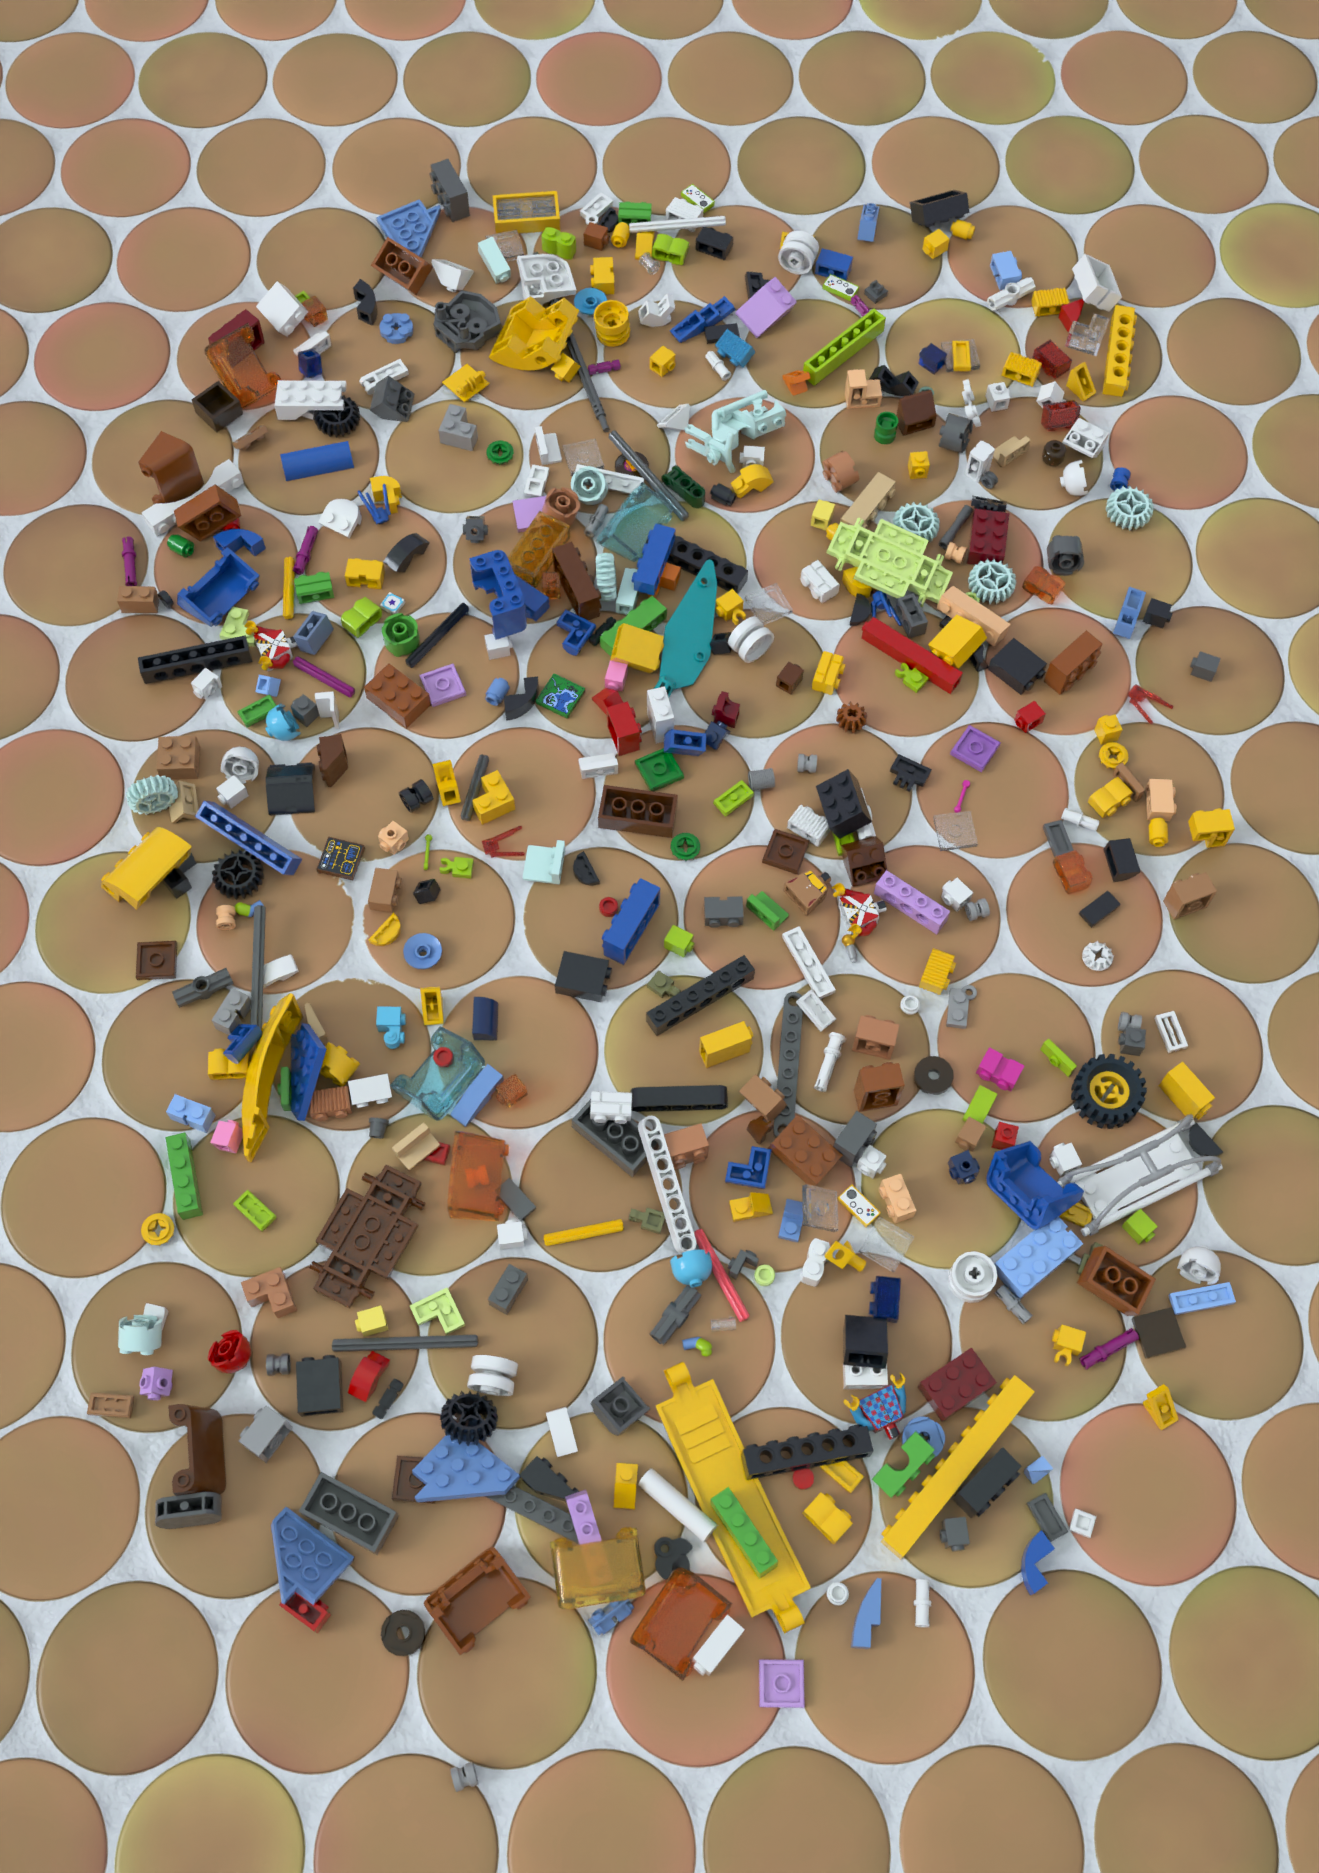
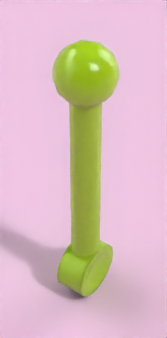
[424,834,432,870]

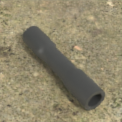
[938,505,973,549]

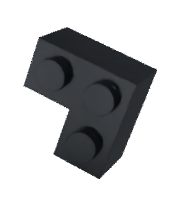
[162,853,196,899]

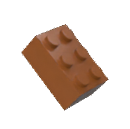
[371,237,433,295]
[174,484,241,542]
[1044,630,1103,695]
[364,663,431,729]
[854,1062,905,1112]
[768,1115,843,1189]
[1077,1246,1156,1316]

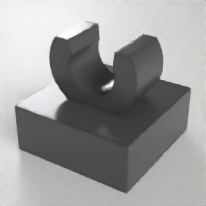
[864,280,888,304]

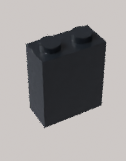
[988,638,1047,695]
[555,951,612,1002]
[843,1315,888,1369]
[296,1355,343,1417]

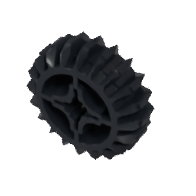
[314,395,360,438]
[212,849,264,900]
[440,1390,498,1446]

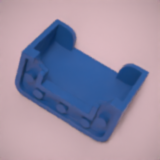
[177,547,260,627]
[986,1141,1084,1230]

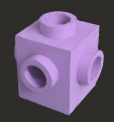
[140,1367,173,1401]

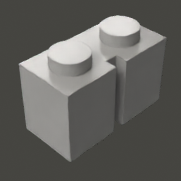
[211,988,251,1035]

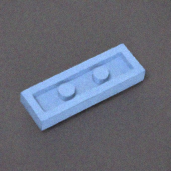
[1168,1282,1236,1315]

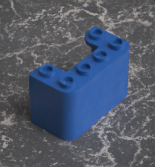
[469,550,527,640]

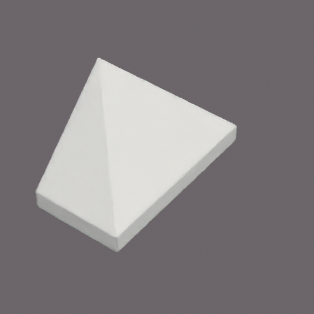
[657,404,690,431]

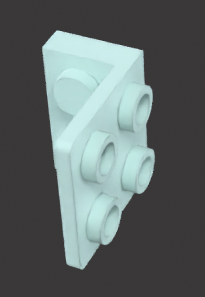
[523,840,565,885]

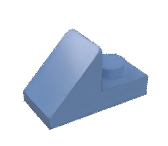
[778,1199,807,1243]

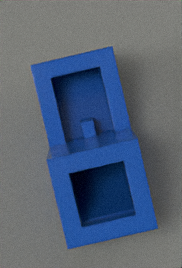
[213,529,266,556]
[1021,1530,1055,1596]

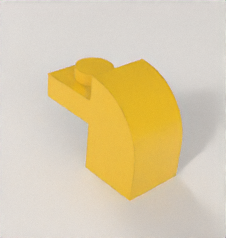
[731,464,774,498]
[370,476,402,514]
[842,566,877,598]
[432,760,461,806]

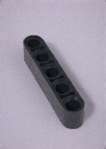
[630,1085,728,1112]

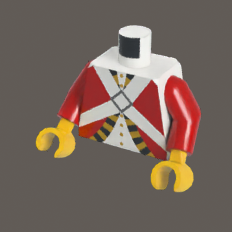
[244,620,298,672]
[832,883,886,939]

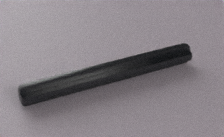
[405,603,469,668]

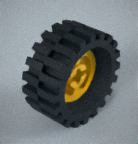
[1071,1054,1147,1129]

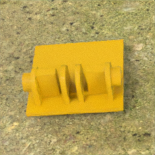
[442,364,490,403]

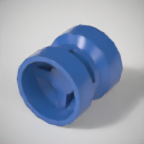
[1110,467,1131,491]

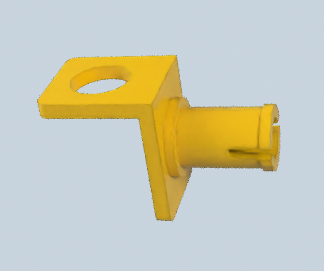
[824,1241,866,1272]

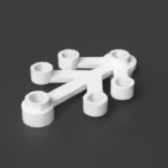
[962,379,981,428]

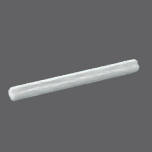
[629,216,726,233]

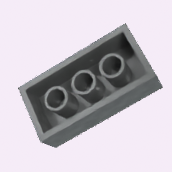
[572,1099,659,1177]
[299,1472,399,1556]

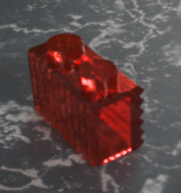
[1032,339,1072,380]
[1041,400,1081,431]

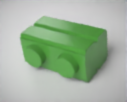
[618,201,652,225]
[294,572,335,604]

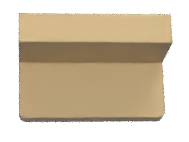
[993,436,1031,468]
[169,781,199,823]
[392,1122,440,1170]

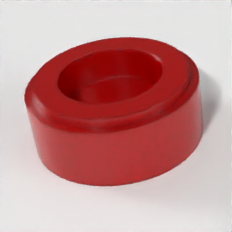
[599,897,618,917]
[433,1047,454,1068]
[792,1468,814,1490]

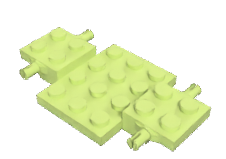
[826,518,953,607]

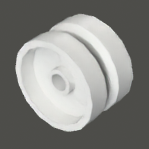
[778,231,819,274]
[728,616,774,663]
[948,1251,997,1303]
[467,1355,518,1396]

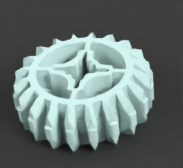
[1106,486,1154,531]
[893,502,940,542]
[596,553,617,602]
[968,559,1016,604]
[126,775,178,815]

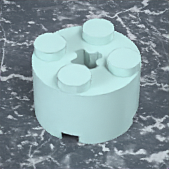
[571,466,608,505]
[118,1315,162,1355]

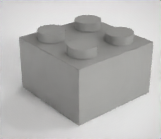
[239,1405,293,1463]

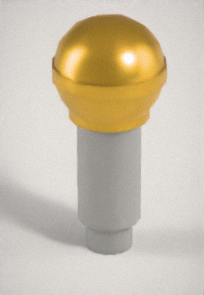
[842,934,857,963]

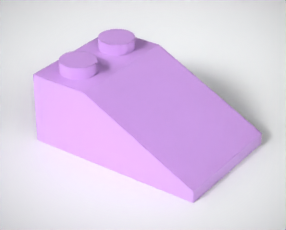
[735,277,797,338]

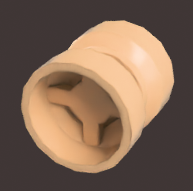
[944,542,967,564]
[216,905,236,930]

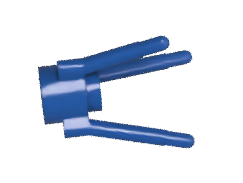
[357,484,391,525]
[870,591,902,626]

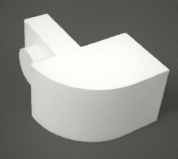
[638,293,675,327]

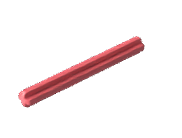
[694,1229,749,1322]

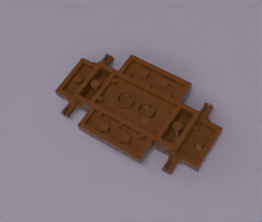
[309,1165,426,1309]

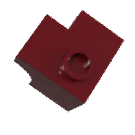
[711,691,740,728]

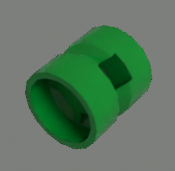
[874,412,898,444]

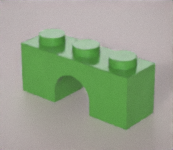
[872,1431,935,1498]

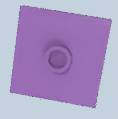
[950,725,1001,772]

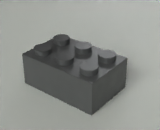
[429,159,470,222]

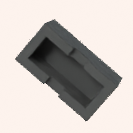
[704,896,744,928]
[488,1264,528,1315]

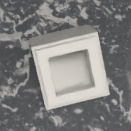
[143,1303,169,1330]

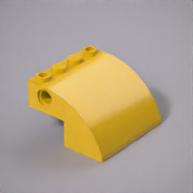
[488,296,579,371]
[101,827,192,910]

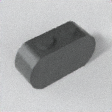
[155,1492,222,1529]

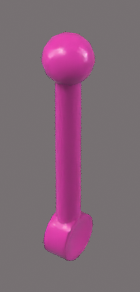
[954,780,970,813]

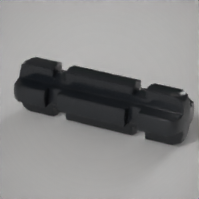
[589,617,617,646]
[372,1379,404,1419]

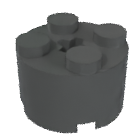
[939,413,973,453]
[1047,535,1084,576]

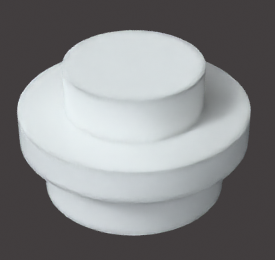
[900,996,920,1015]
[827,1582,849,1605]

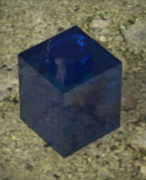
[919,343,947,374]
[298,348,322,378]

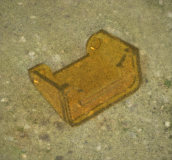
[550,1527,646,1609]

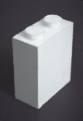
[256,281,308,337]
[647,687,674,744]
[692,1614,745,1676]

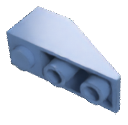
[857,203,880,242]

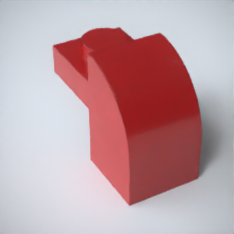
[348,1351,390,1402]

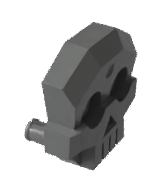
[433,290,501,353]

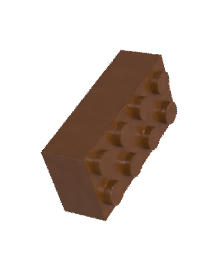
[552,541,602,621]
[598,785,678,838]

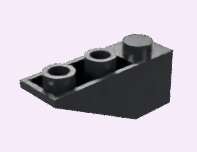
[519,1456,580,1502]

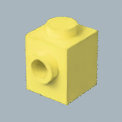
[811,499,835,530]
[355,1306,389,1337]

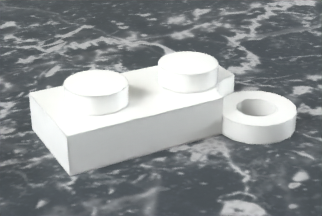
[580,193,613,225]

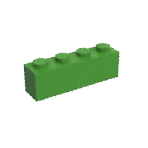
[600,596,667,656]
[165,1133,203,1220]
[710,1487,778,1579]

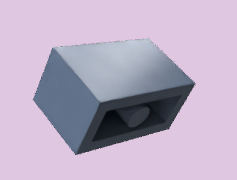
[293,611,334,655]

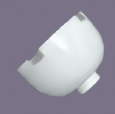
[1060,460,1088,496]
[221,746,259,784]
[1177,1246,1221,1285]

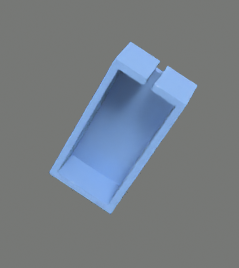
[994,1216,1083,1299]

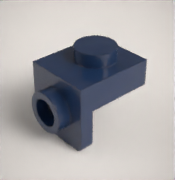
[705,720,731,750]

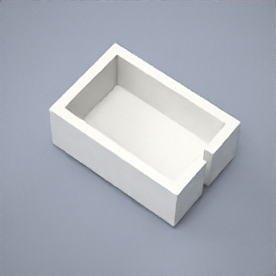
[1072,254,1122,312]

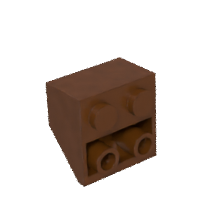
[896,390,937,436]
[317,734,348,787]
[841,836,887,887]

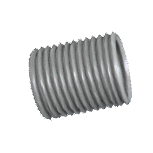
[748,768,775,791]

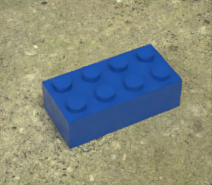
[602,878,660,965]

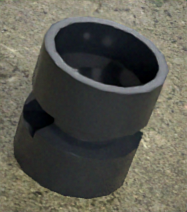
[399,779,434,813]

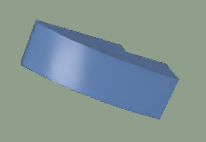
[1113,587,1146,639]
[450,1064,504,1127]
[851,1578,881,1649]

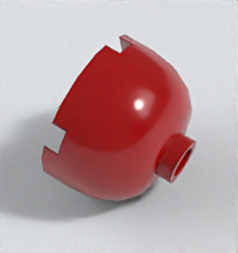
[208,1330,251,1374]

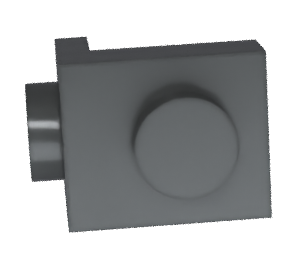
[727,1250,759,1279]

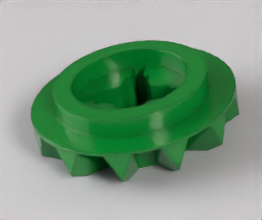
[486,440,514,465]
[670,833,700,861]

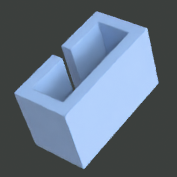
[990,251,1022,290]
[166,1094,216,1133]

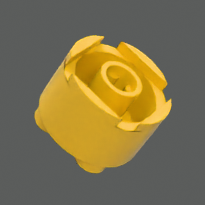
[320,1042,360,1087]

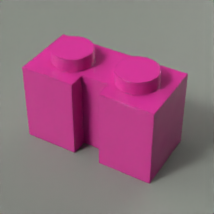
[976,1047,1024,1091]

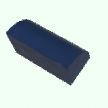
[472,997,499,1040]

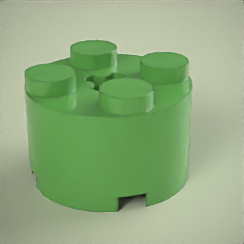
[382,613,420,657]

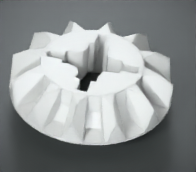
[1082,941,1114,971]

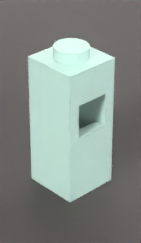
[478,237,511,284]
[616,568,640,615]

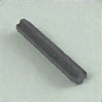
[460,754,489,821]

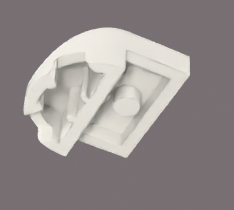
[318,499,362,539]

